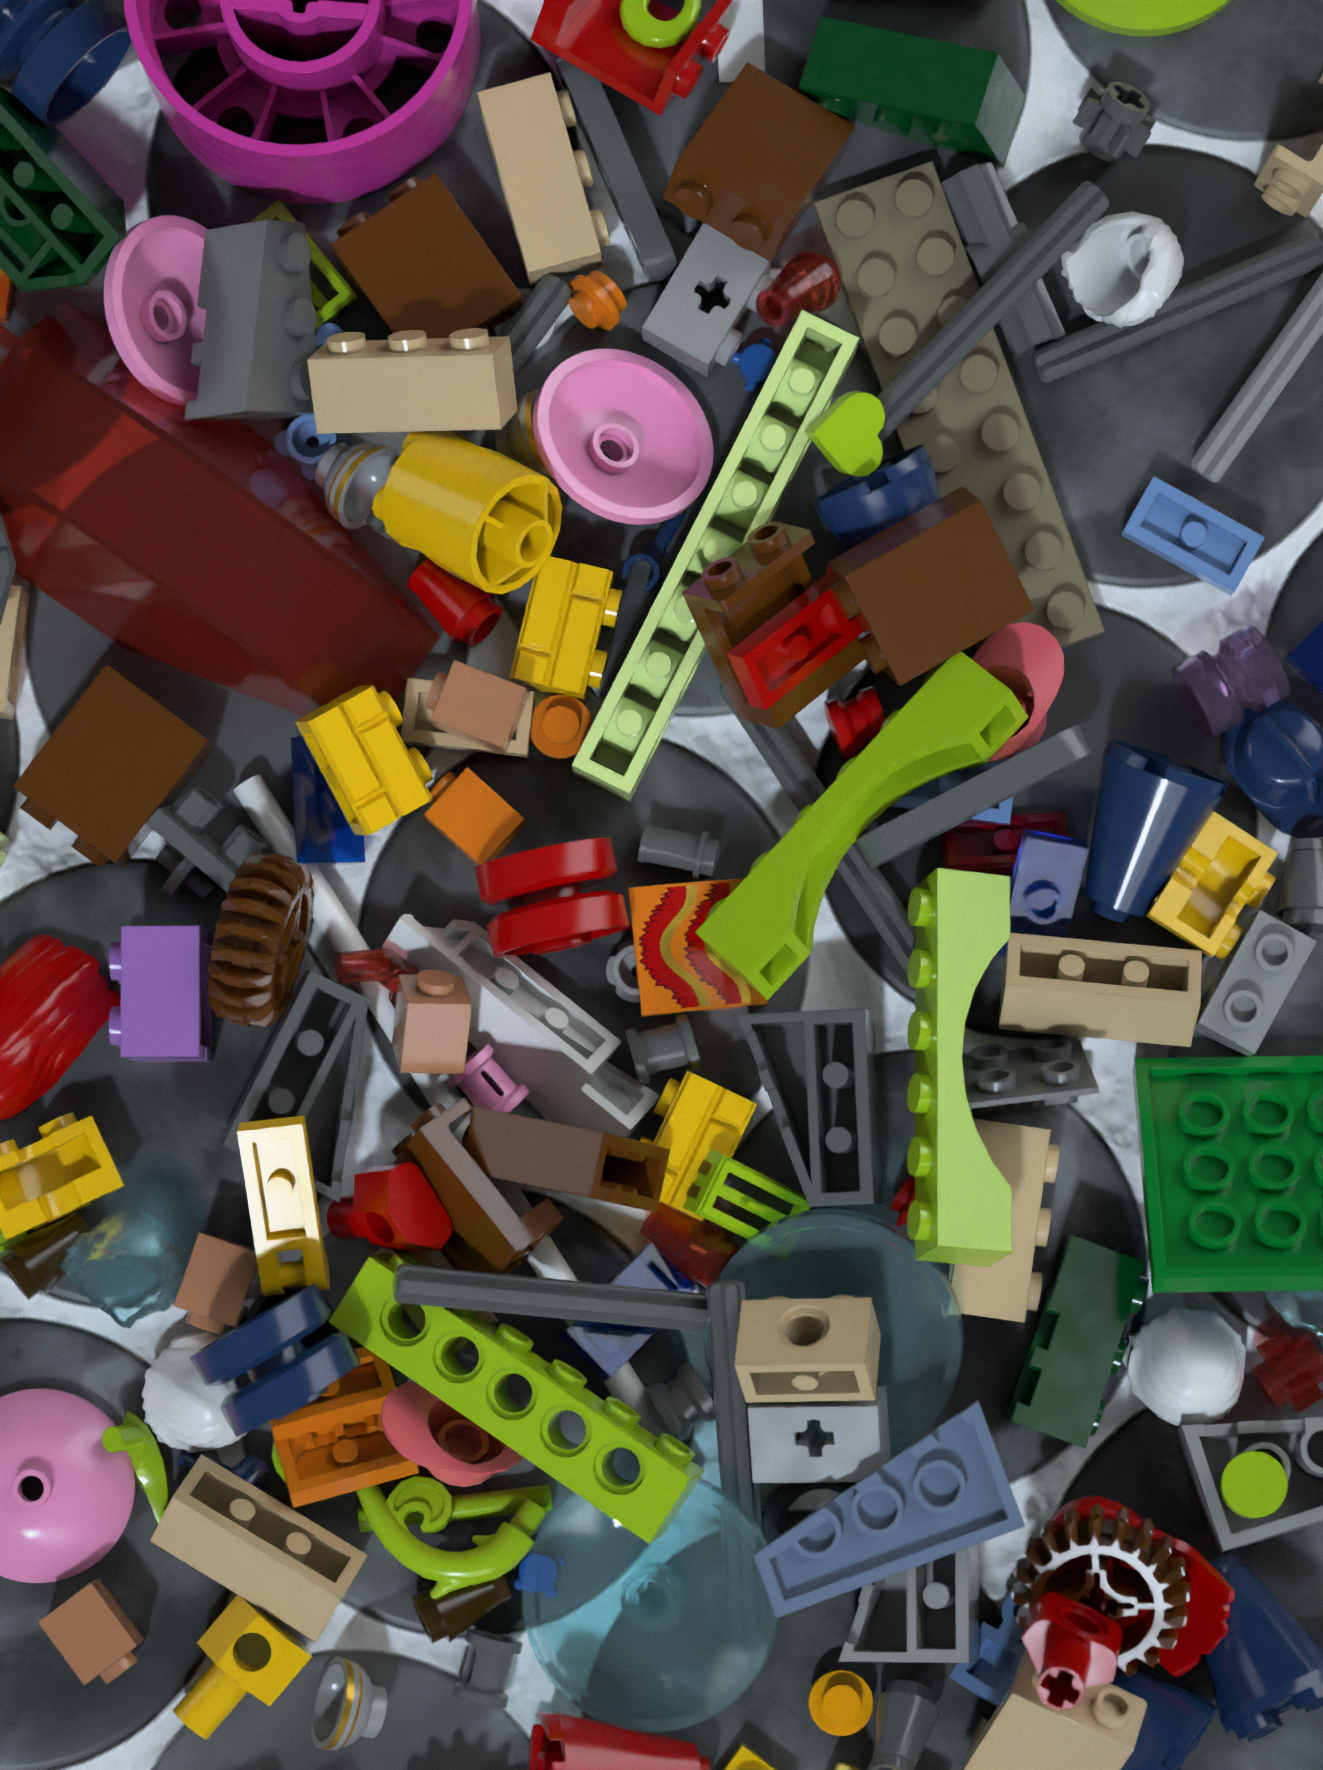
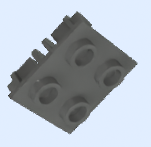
[962,1037,1099,1115]

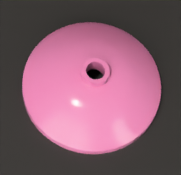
[104,215,208,406]
[533,349,714,525]
[0,1388,136,1583]

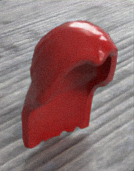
[0,934,121,1120]
[1041,1496,1235,1677]

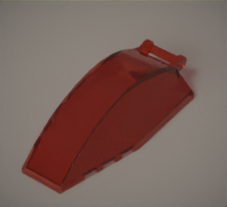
[0,300,440,717]

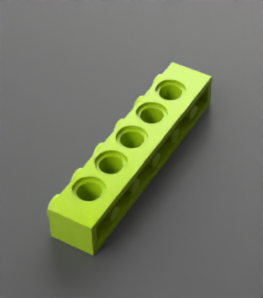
[328,1251,705,1544]

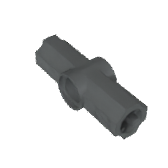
[941,162,1066,359]

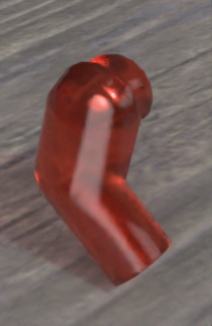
[335,948,421,1009]

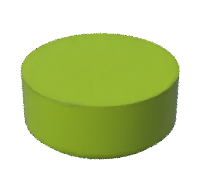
[1220,1451,1288,1519]

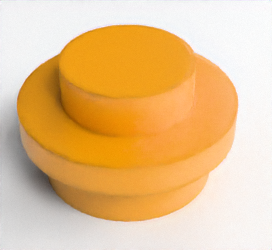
[808,1669,873,1736]

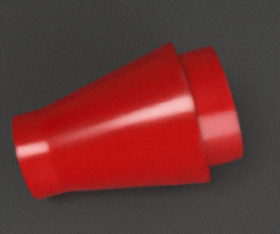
[407,559,503,647]

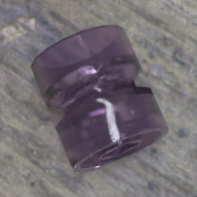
[1171,624,1291,739]

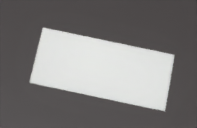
[716,0,766,83]

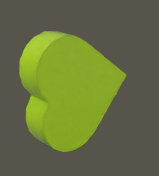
[804,391,885,477]

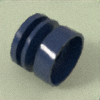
[0,0,133,127]

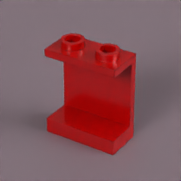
[530,0,732,116]

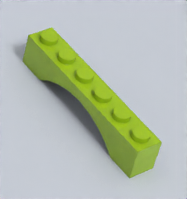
[695,651,1029,1001]
[907,868,1012,1267]

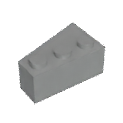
[839,1544,979,1663]

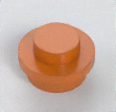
[569,270,627,331]
[530,695,592,759]

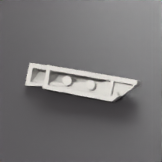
[382,914,660,1138]

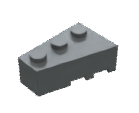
[184,219,317,422]
[219,970,369,1202]
[736,1008,883,1207]

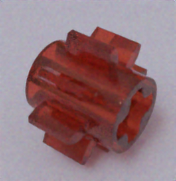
[1250,1331,1323,1413]

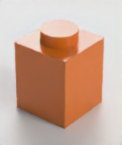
[424,767,526,866]

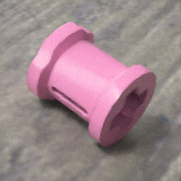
[445,1043,530,1113]

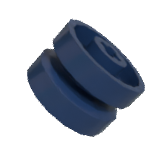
[190,1283,361,1437]

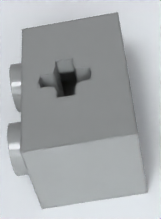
[642,222,776,378]
[1195,910,1317,1057]
[748,1386,891,1483]

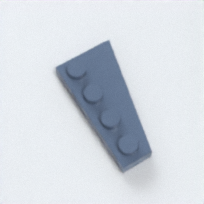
[753,1400,1025,1618]

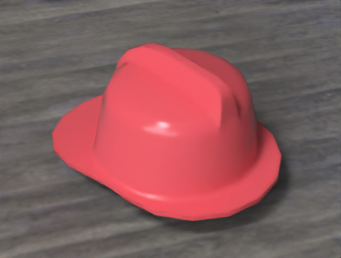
[972,622,1064,763]
[381,1382,523,1487]

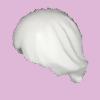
[1061,211,1184,328]
[1122,1307,1246,1427]
[142,1331,251,1453]

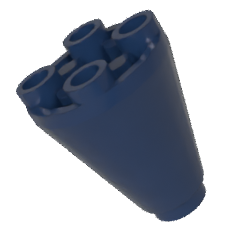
[1205,1553,1323,1742]

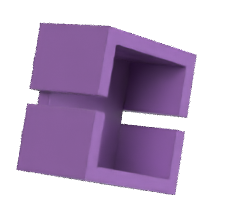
[109,926,213,1062]

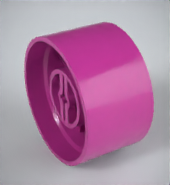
[123,0,481,204]

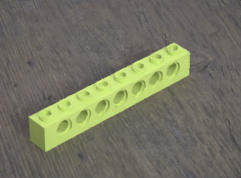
[572,310,859,801]

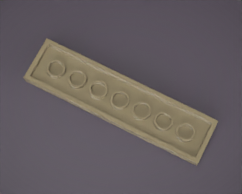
[813,161,1105,653]

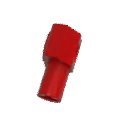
[326,1162,452,1254]
[1022,1592,1123,1711]

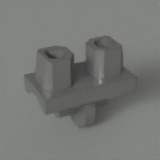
[146,786,269,900]

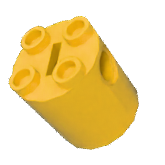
[372,430,562,594]

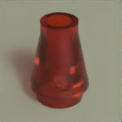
[756,252,841,327]
[640,1202,739,1288]

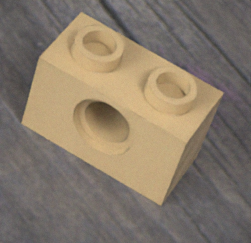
[734,1295,881,1403]

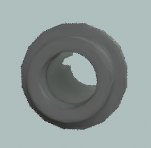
[638,822,722,881]

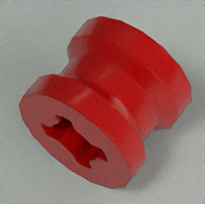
[823,686,886,762]

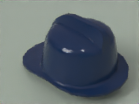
[1222,698,1323,838]

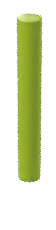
[358,1484,553,1533]

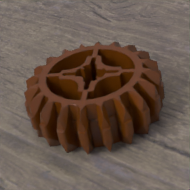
[206,853,315,1028]
[1011,1502,1191,1679]

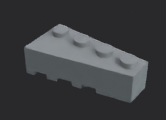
[1176,1417,1323,1555]

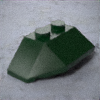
[0,86,126,293]

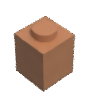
[425,660,529,755]
[392,969,472,1074]
[174,1232,259,1335]
[38,1578,145,1685]

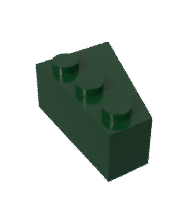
[799,16,1026,168]
[1001,1235,1149,1449]

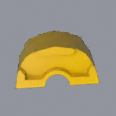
[1146,812,1278,960]
[0,1112,124,1240]

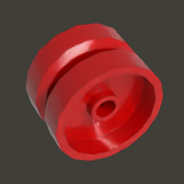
[474,838,630,958]

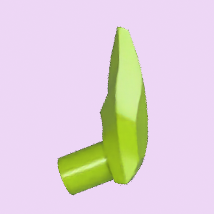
[102,1410,169,1526]

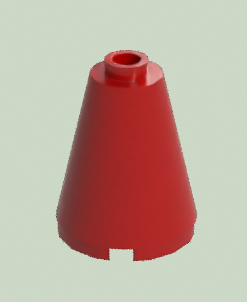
[528,1711,710,1770]

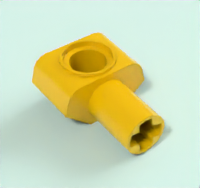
[173,1594,312,1740]

